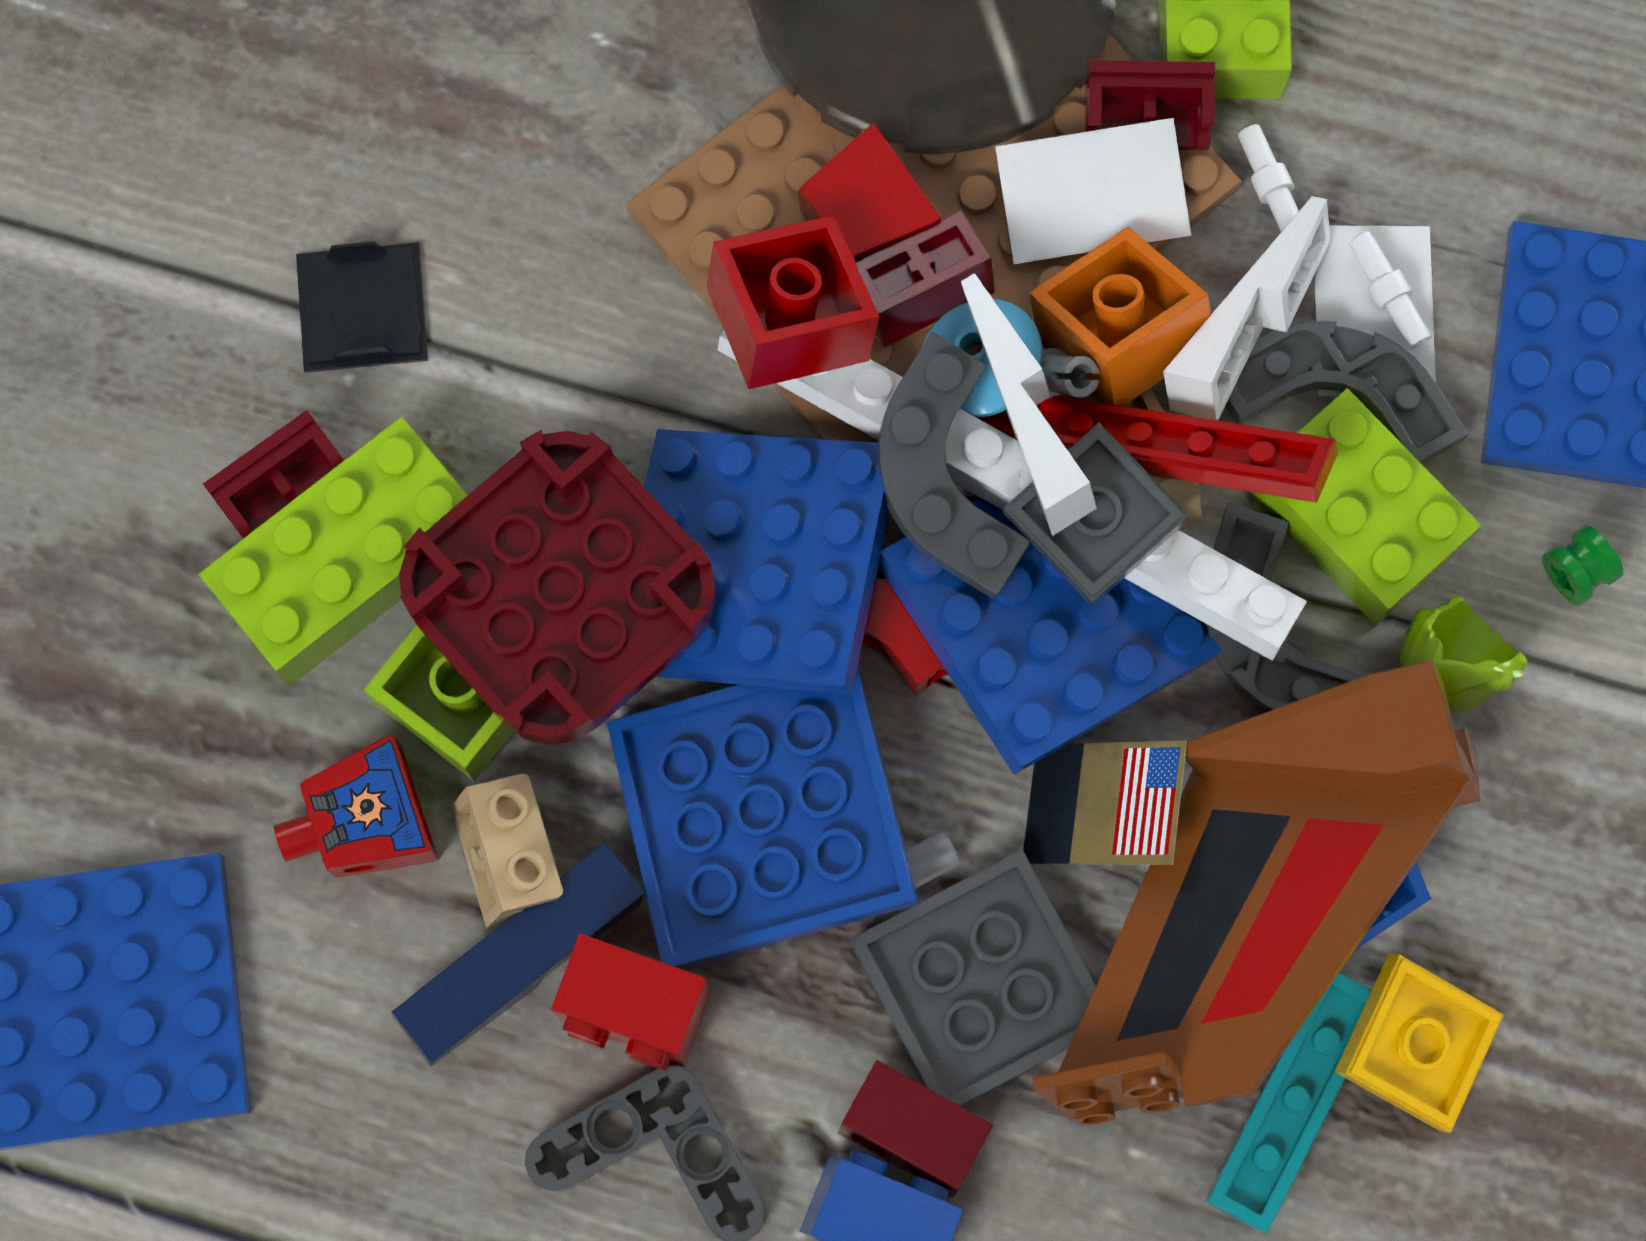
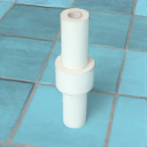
[1238,124,1299,232]
[1349,231,1432,349]

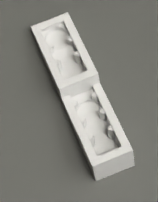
[1163,196,1331,421]
[961,273,1097,536]

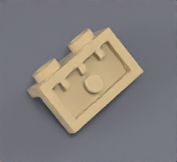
[451,773,563,929]

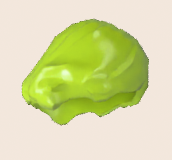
[1400,596,1528,712]

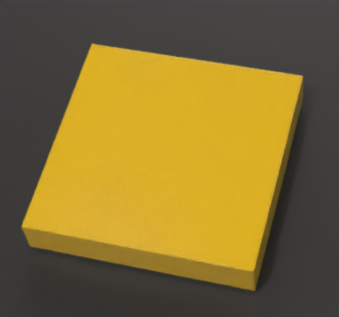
[1334,953,1504,1133]

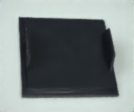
[296,241,428,373]

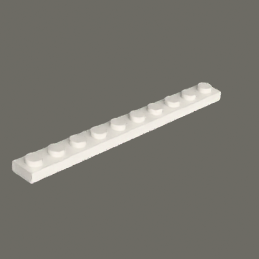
[717,331,1307,661]

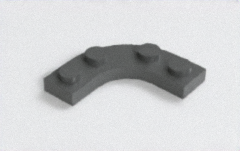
[1225,321,1468,464]
[877,332,1031,600]
[1205,502,1363,712]

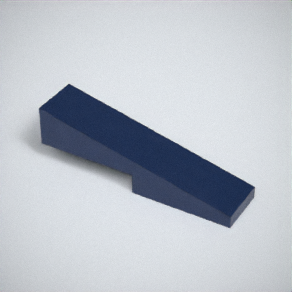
[391,842,645,1066]

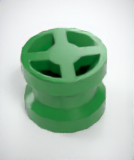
[1542,525,1624,606]

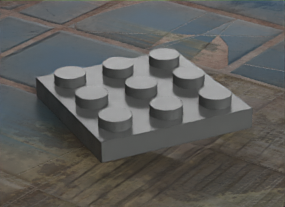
[849,849,1096,1107]

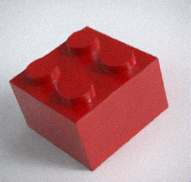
[706,215,879,390]
[551,933,711,1071]

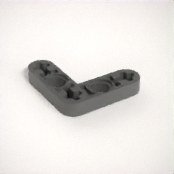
[525,1065,765,1241]

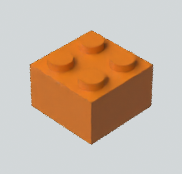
[1029,227,1211,406]

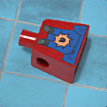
[274,734,439,877]

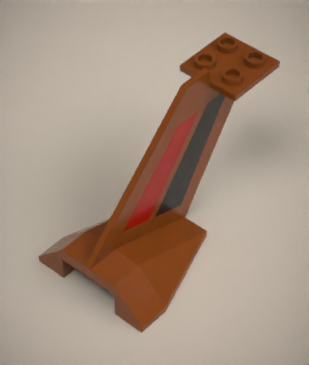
[1033,660,1481,1125]

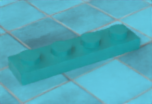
[1204,973,1372,1234]

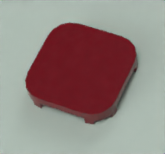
[399,430,716,745]

